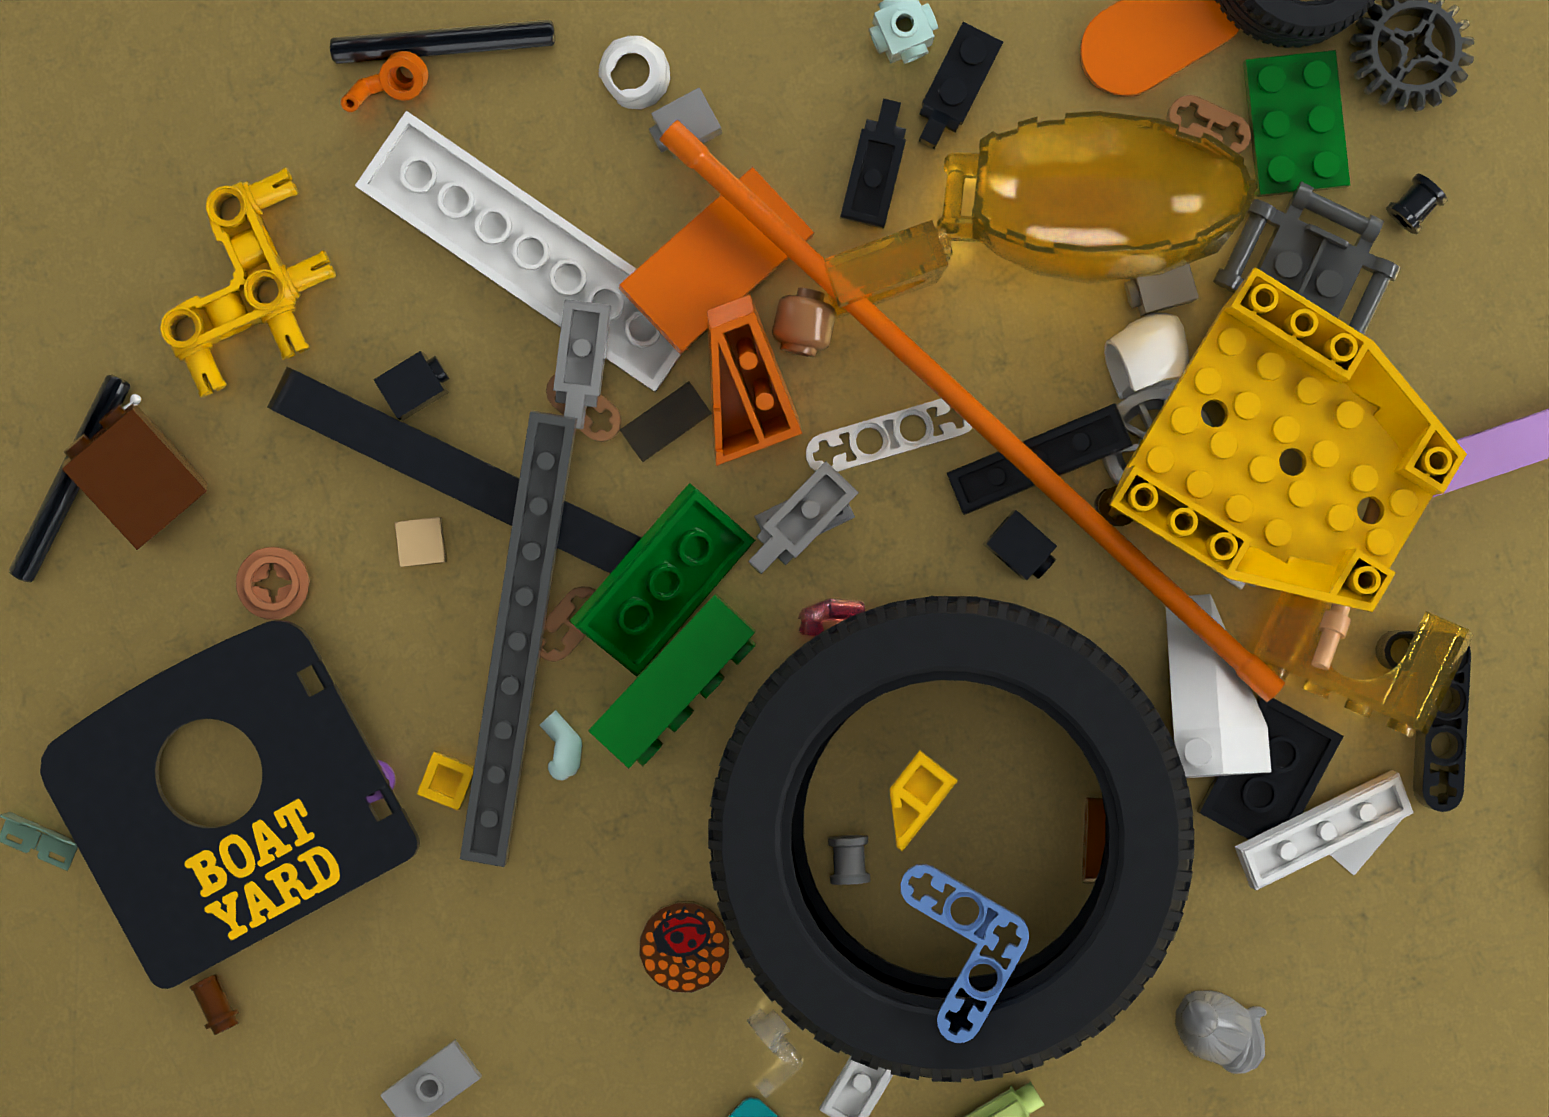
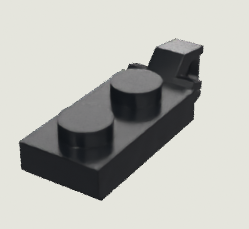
[919,22,1003,149]
[840,98,906,229]

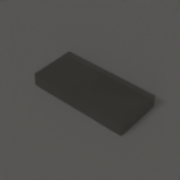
[620,381,712,462]

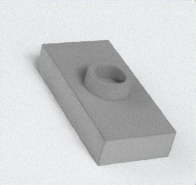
[380,1039,482,1117]

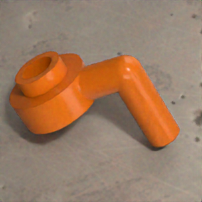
[341,51,428,112]

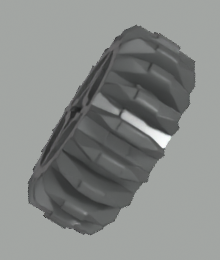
[1349,0,1474,112]

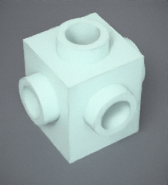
[869,0,938,64]

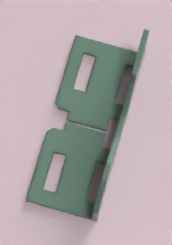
[0,812,78,871]

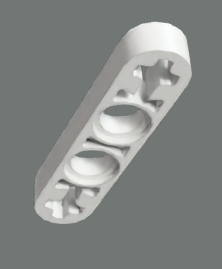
[806,399,973,472]

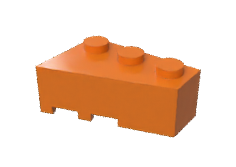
[707,295,802,466]

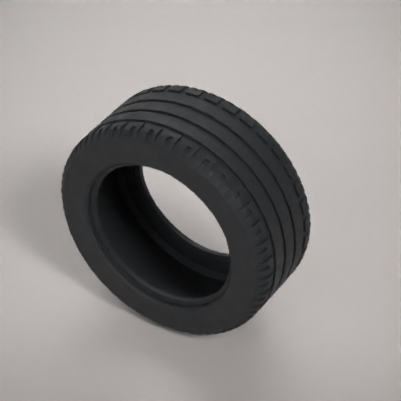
[708,596,1195,1082]

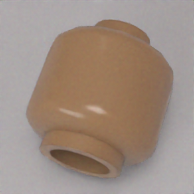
[772,288,836,357]

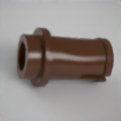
[190,974,239,1036]

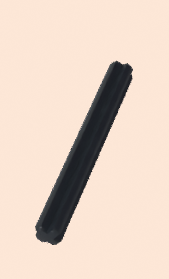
[330,20,555,63]
[9,375,130,582]

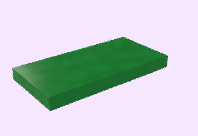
[570,483,756,677]

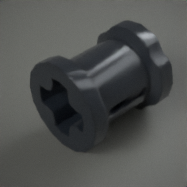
[1386,173,1448,234]

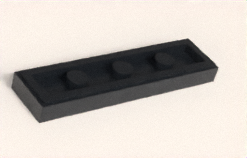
[947,403,1133,515]

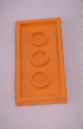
[619,167,814,355]

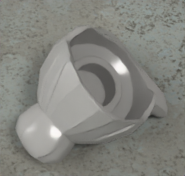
[1175,990,1267,1074]

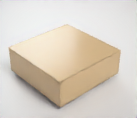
[395,517,446,567]

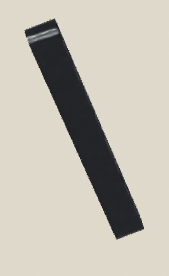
[267,367,642,574]

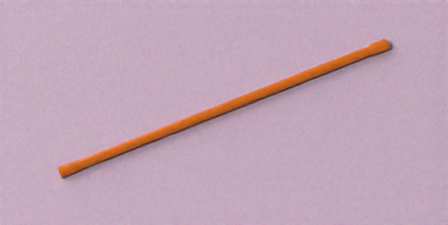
[659,120,1285,702]

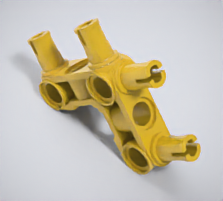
[160,167,336,397]

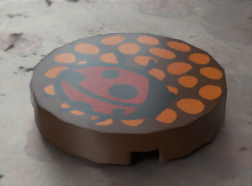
[640,901,729,993]

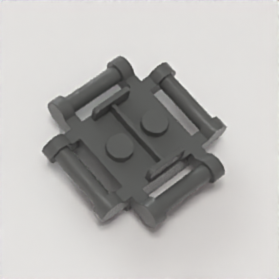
[1213,181,1401,335]

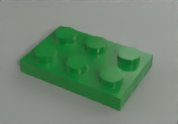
[1243,50,1350,197]

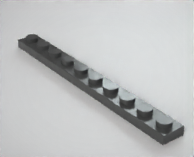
[460,410,578,867]

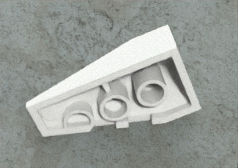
[1166,594,1271,778]

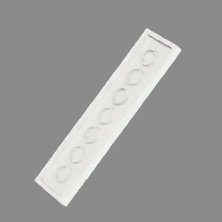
[355,111,683,393]

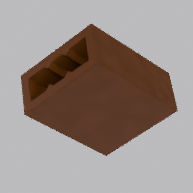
[62,402,207,550]

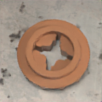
[236,547,310,619]

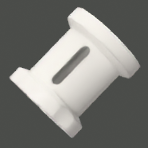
[828,835,871,885]

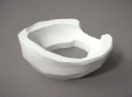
[599,36,670,110]

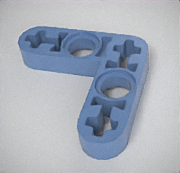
[900,864,1029,1043]

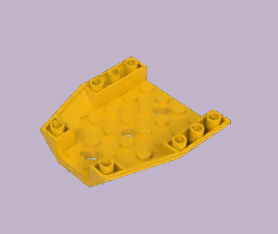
[1109,267,1467,612]

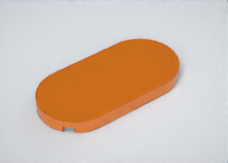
[1080,0,1241,97]

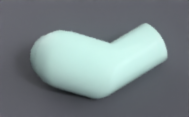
[539,710,582,781]

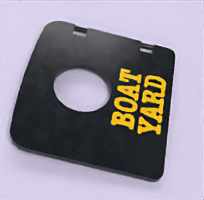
[40,620,420,989]

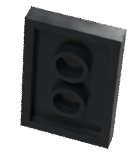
[1197,696,1344,840]

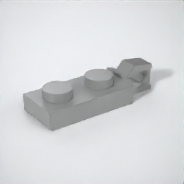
[553,299,612,429]
[748,461,859,574]

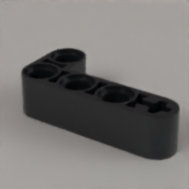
[1375,630,1471,812]

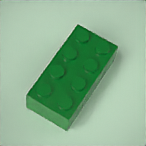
[588,594,756,769]

